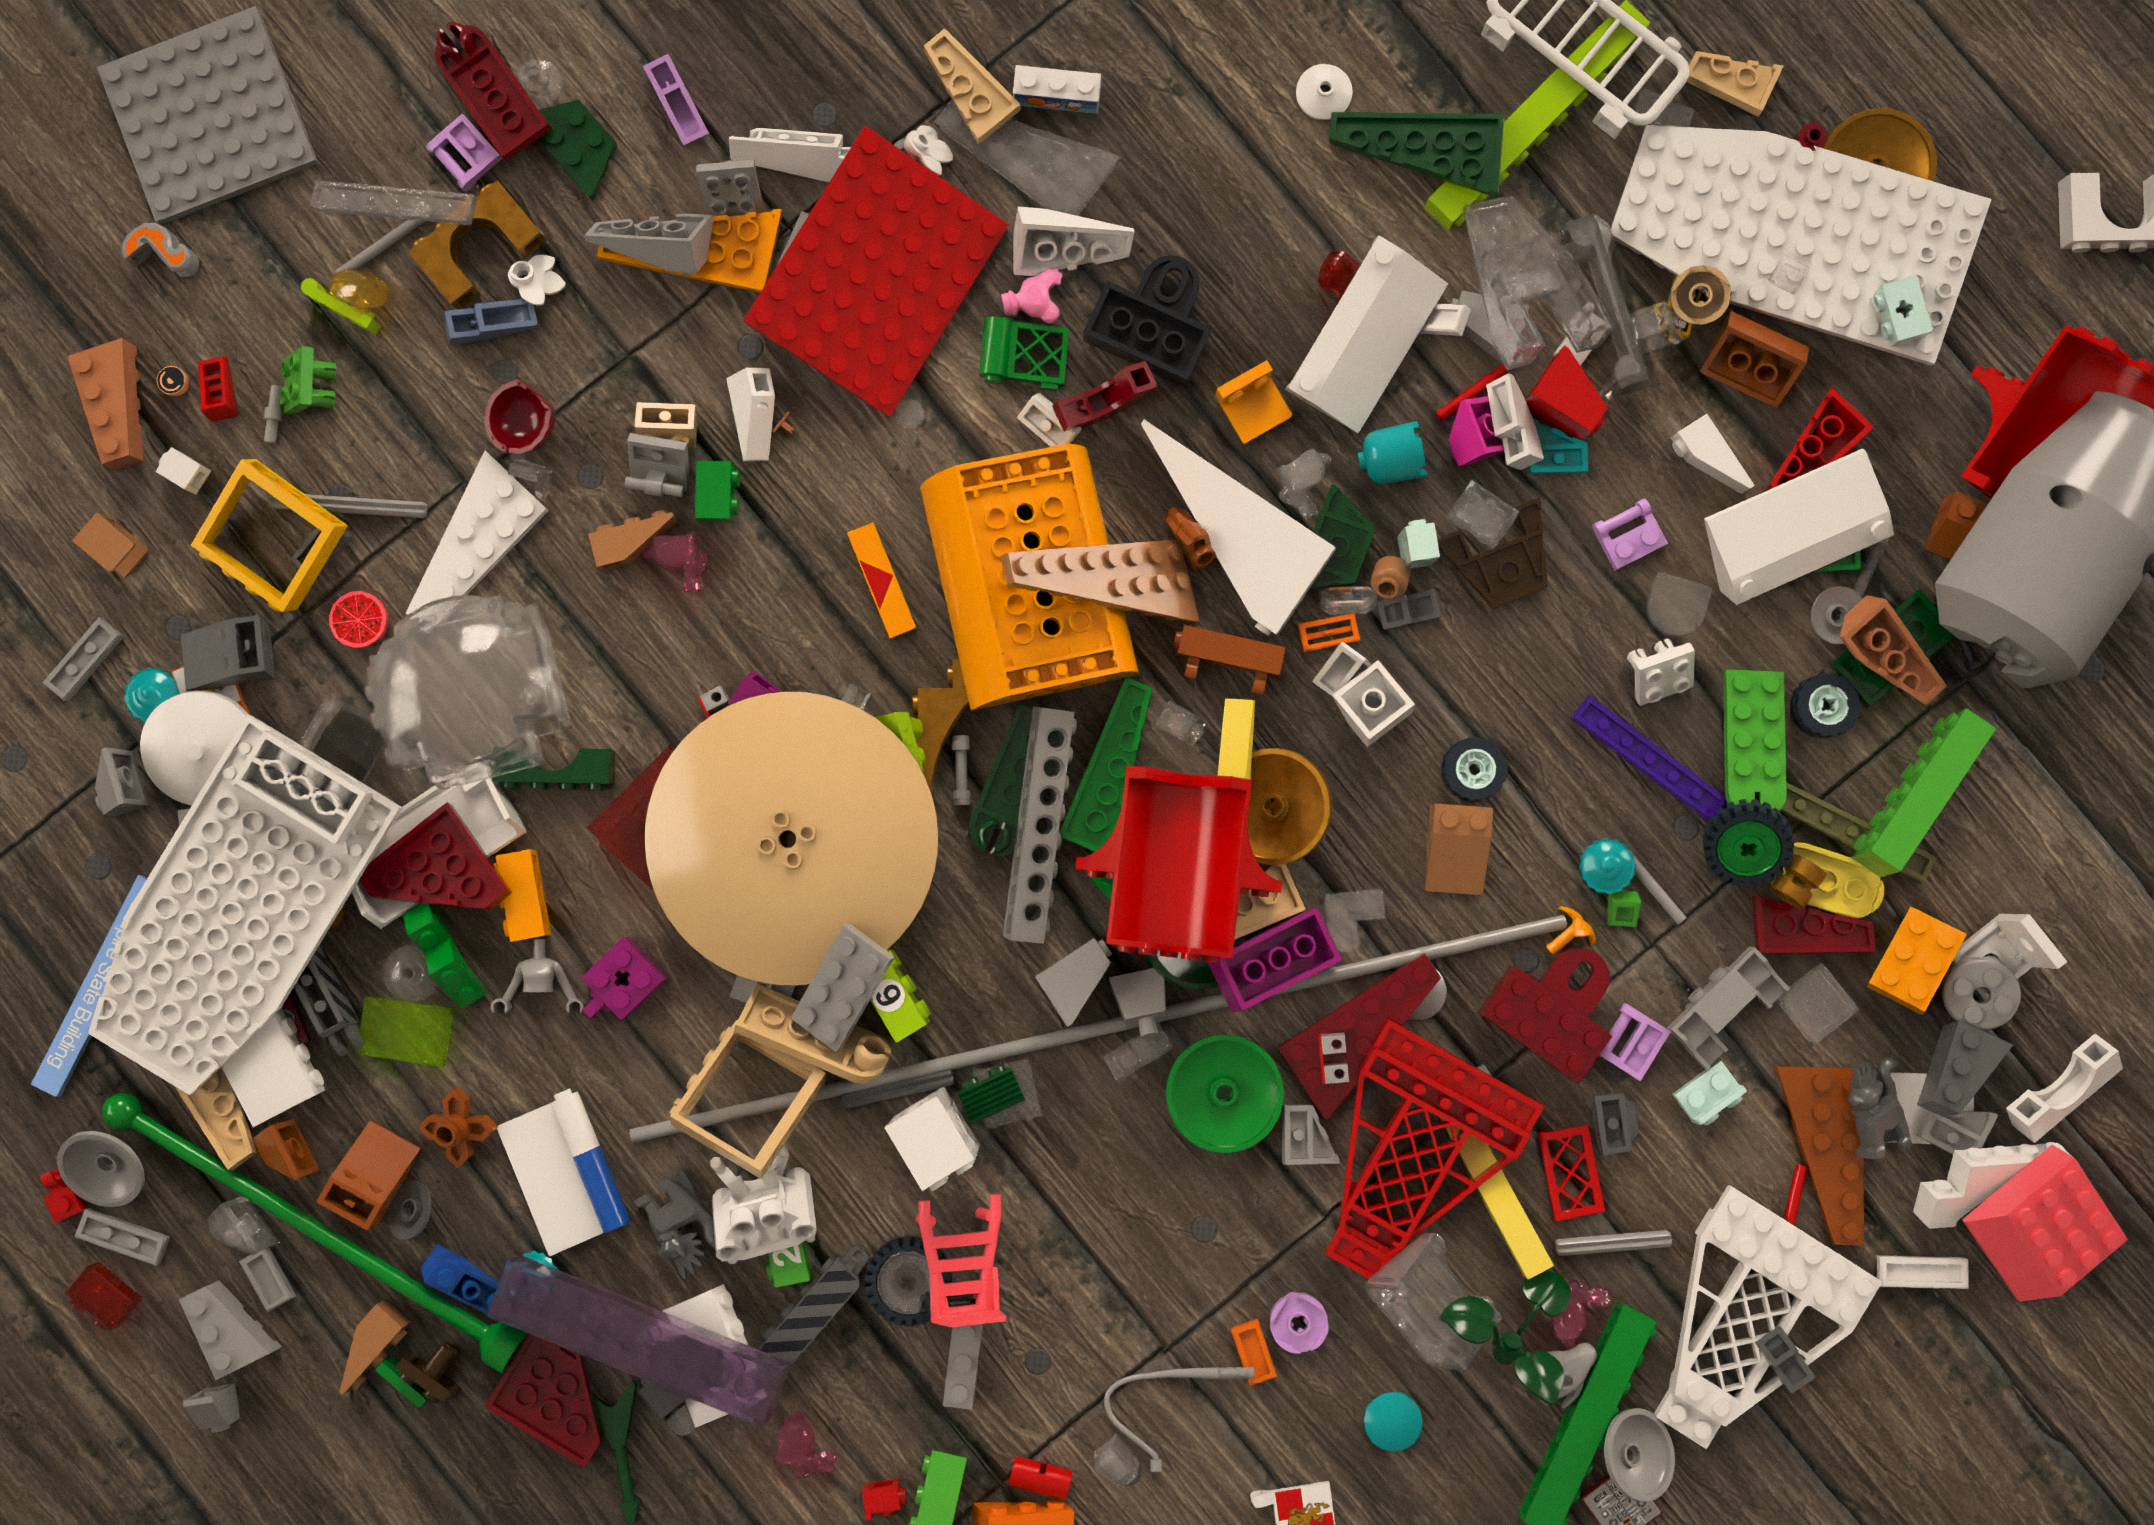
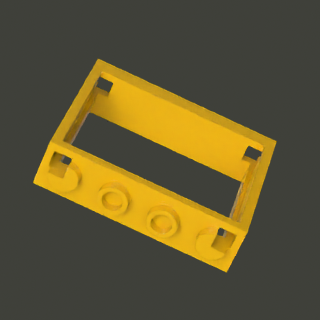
[191,459,348,613]

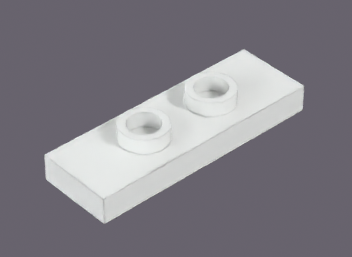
[1877,1255,1969,1289]

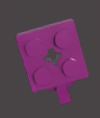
[581,937,670,1020]

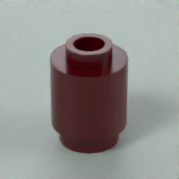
[1792,123,1828,151]

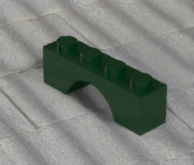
[492,747,615,790]

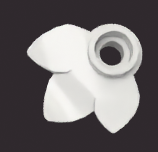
[904,125,953,176]
[508,255,566,306]

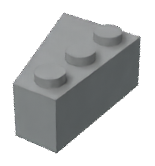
[179,1280,282,1380]

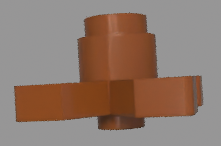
[418,1087,498,1168]

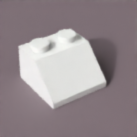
[1332,661,1415,747]

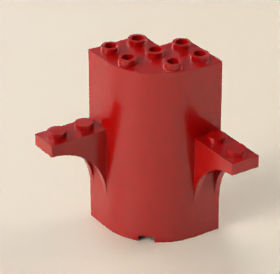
[1960,325,2154,500]
[1075,766,1282,963]

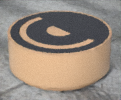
[157,366,189,397]

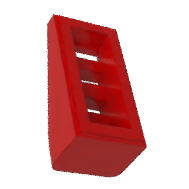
[198,356,238,421]

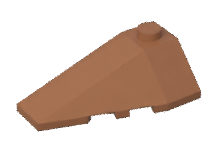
[1840,595,1947,705]

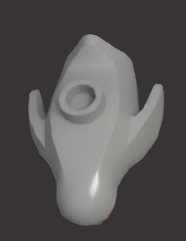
[1538,1343,1597,1408]

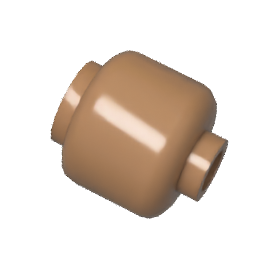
[1370,556,1411,599]

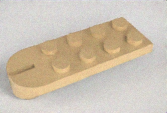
[733,984,891,1084]

